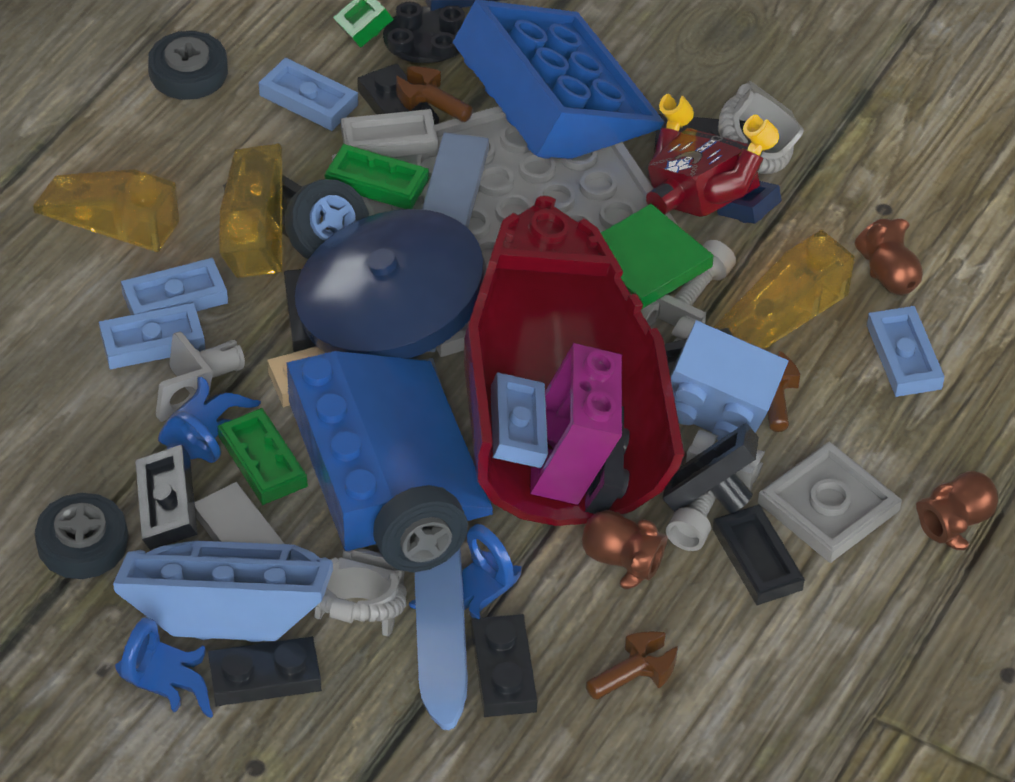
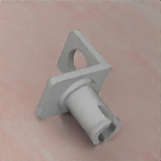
[156,331,245,422]

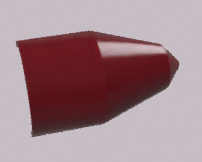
[464,196,684,526]

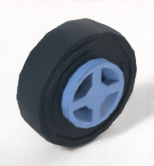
[285,179,369,259]

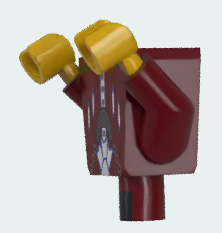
[646,94,779,217]

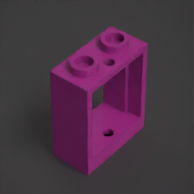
[530,343,622,505]

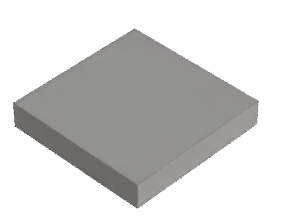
[758,441,902,563]

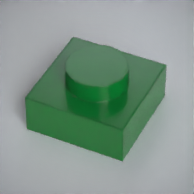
[333,0,394,48]

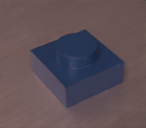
[717,181,782,224]

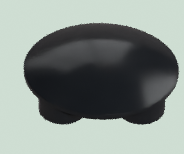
[383,1,465,63]

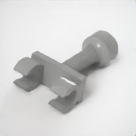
[641,240,736,342]
[666,429,765,551]

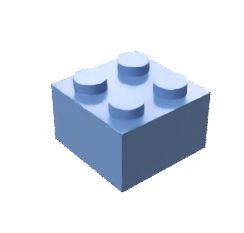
[670,320,789,440]

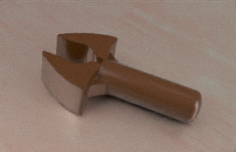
[396,66,473,122]
[767,351,800,432]
[586,631,678,700]

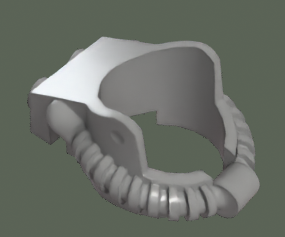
[718,80,804,174]
[315,548,407,636]

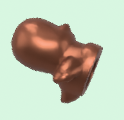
[855,219,923,296]
[916,471,998,550]
[582,510,668,589]

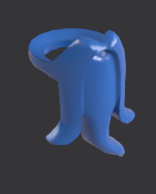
[158,377,261,463]
[409,524,522,619]
[115,617,213,718]

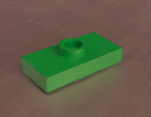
[325,144,429,209]
[218,408,308,505]

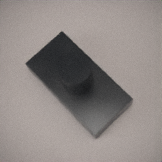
[662,422,759,513]

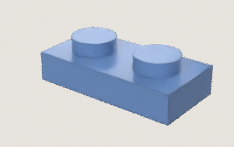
[259,57,358,131]
[121,258,228,315]
[99,303,205,369]
[867,306,945,397]
[491,372,548,468]

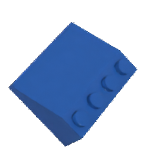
[452,0,665,159]
[286,351,493,551]

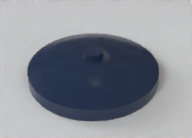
[295,209,487,359]

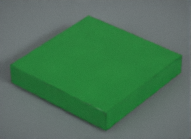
[601,204,714,309]

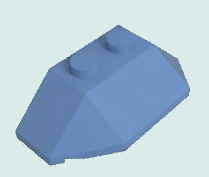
[113,540,333,642]

